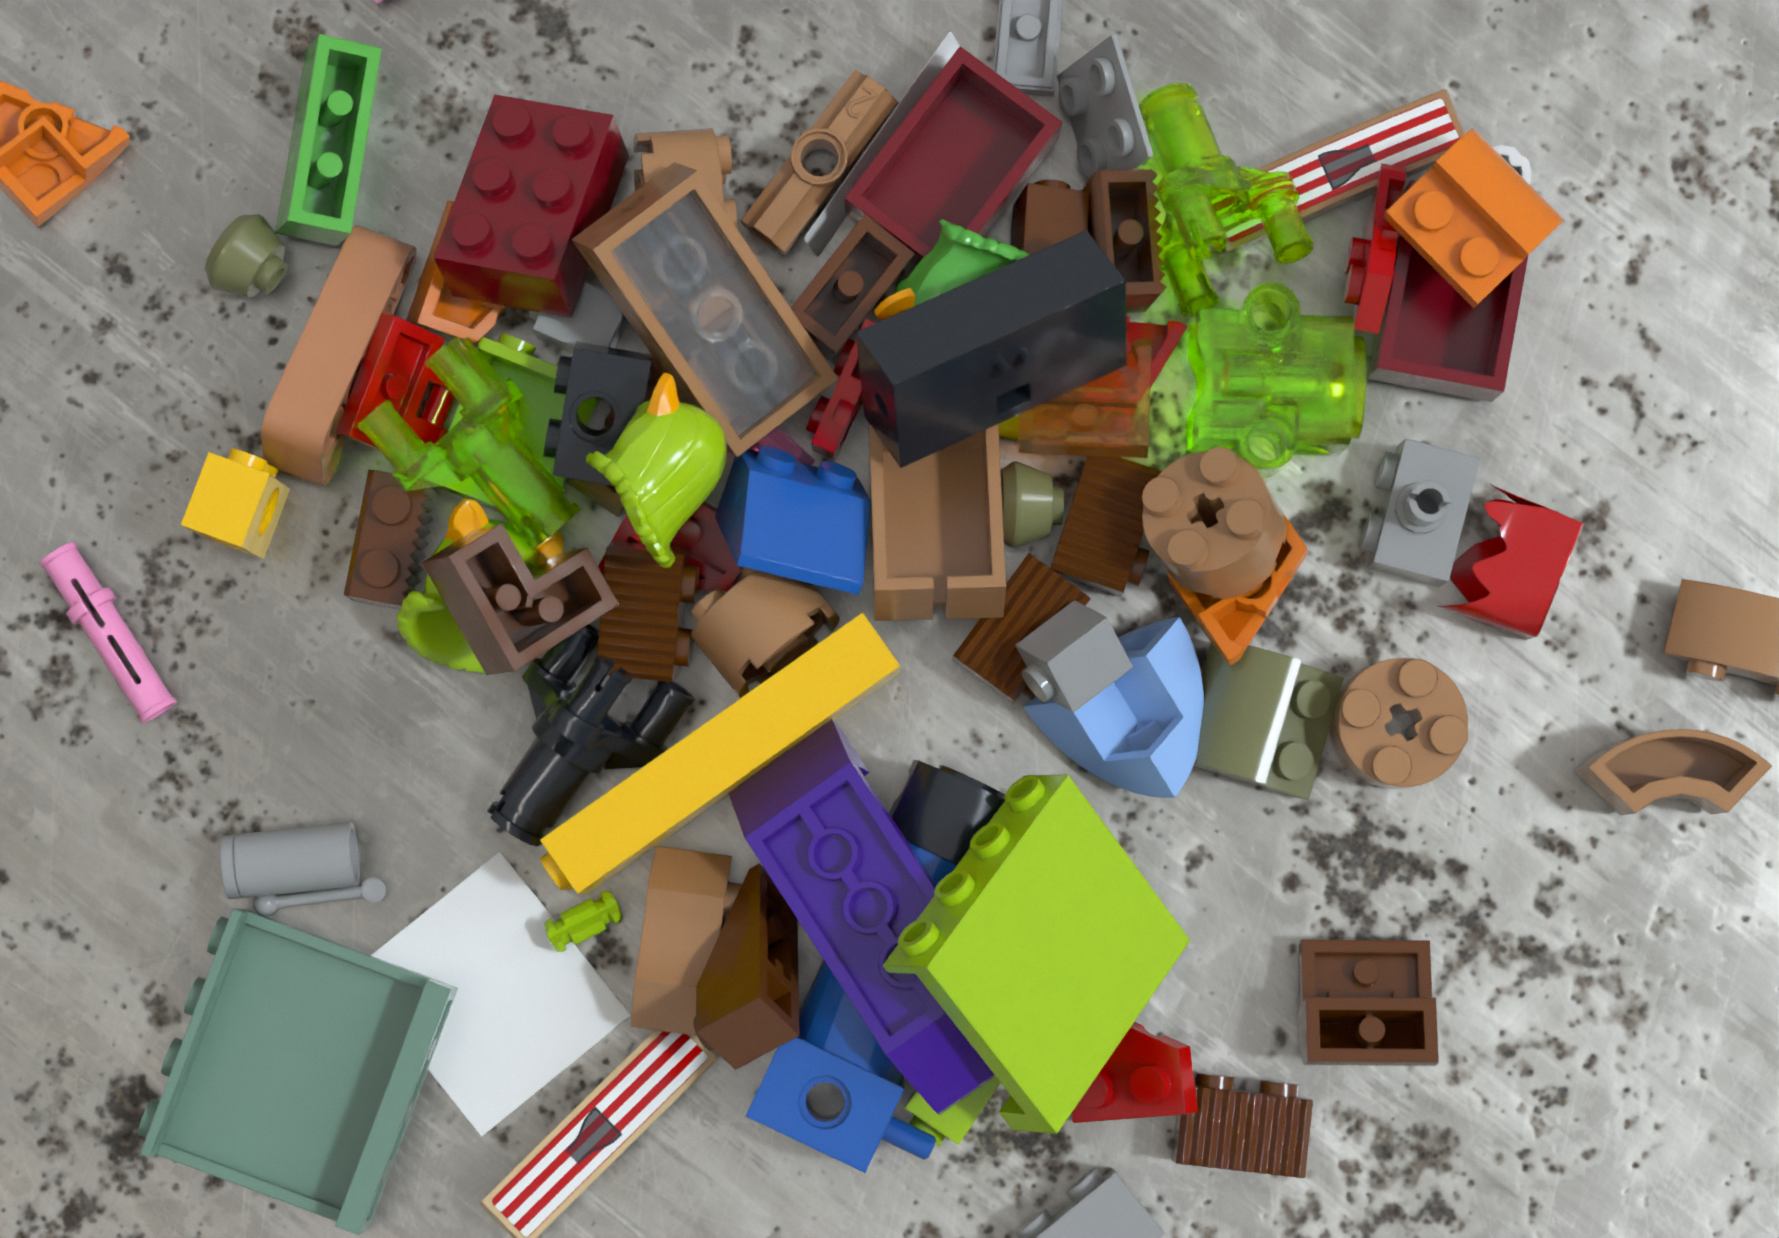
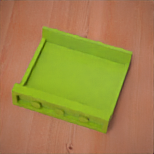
[883,774,1190,1134]

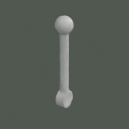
[253,877,387,916]

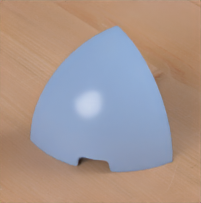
[1023,617,1204,798]

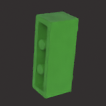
[275,34,382,246]

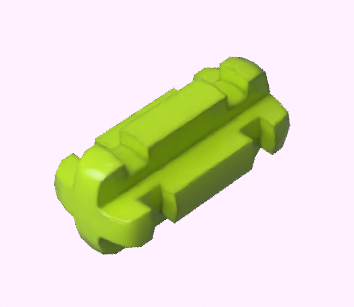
[544,891,623,952]

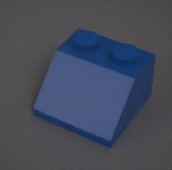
[715,446,871,595]

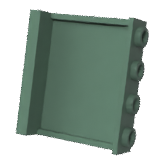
[138,908,458,1235]

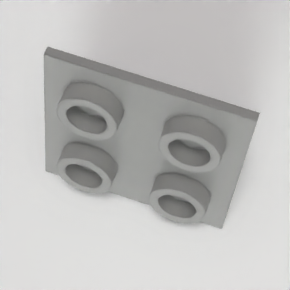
[1057,34,1154,179]

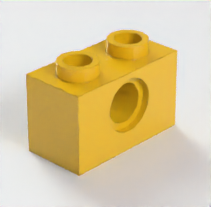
[181,448,290,560]

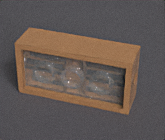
[572,162,838,457]

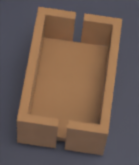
[869,424,1006,621]

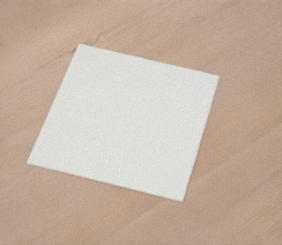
[371,851,631,1137]

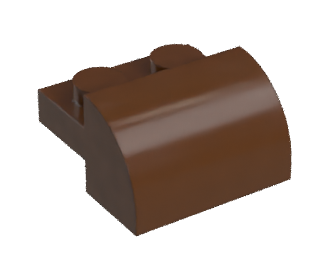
[1298,940,1439,1066]

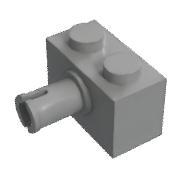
[1360,439,1480,587]

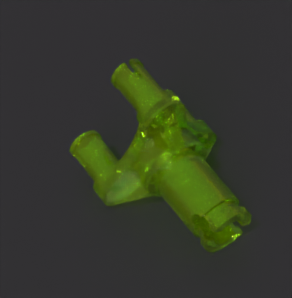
[1139,83,1314,317]
[357,336,582,550]

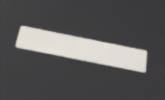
[804,32,960,256]

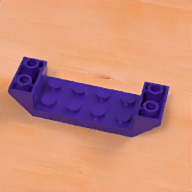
[728,719,995,1115]

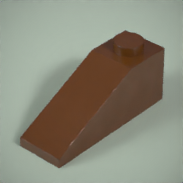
[693,863,799,1070]

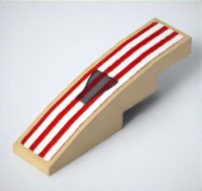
[479,1030,718,1238]

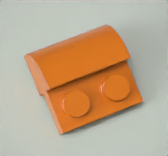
[1382,128,1565,308]

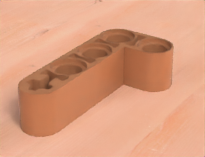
[261,225,417,487]

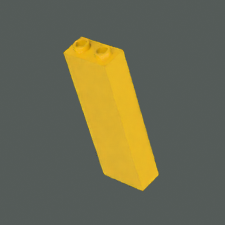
[540,612,900,894]

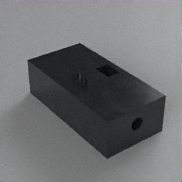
[856,230,1127,468]

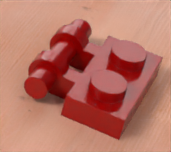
[336,313,471,470]

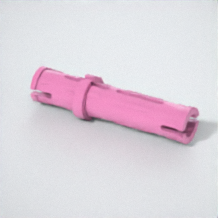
[40,542,177,724]

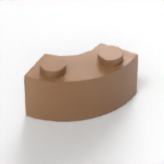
[1664,579,1779,697]
[1575,729,1772,815]
[630,846,742,1036]

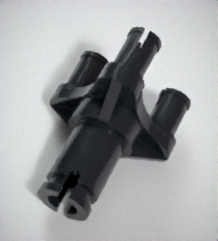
[487,623,695,847]

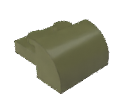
[1193,643,1344,800]

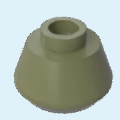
[205,214,288,297]
[1000,461,1064,548]

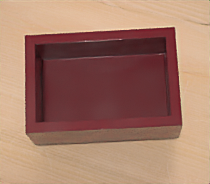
[844,46,1063,266]
[433,94,629,318]
[1367,180,1528,402]

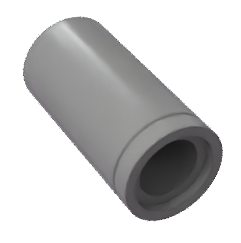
[220,822,360,899]

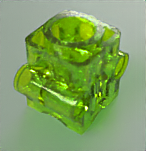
[1185,282,1366,483]

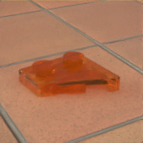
[1019,338,1152,458]

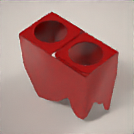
[1437,484,1584,640]

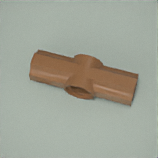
[741,70,899,256]

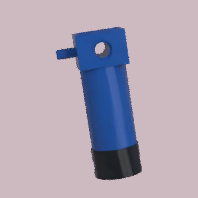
[746,760,1005,1173]

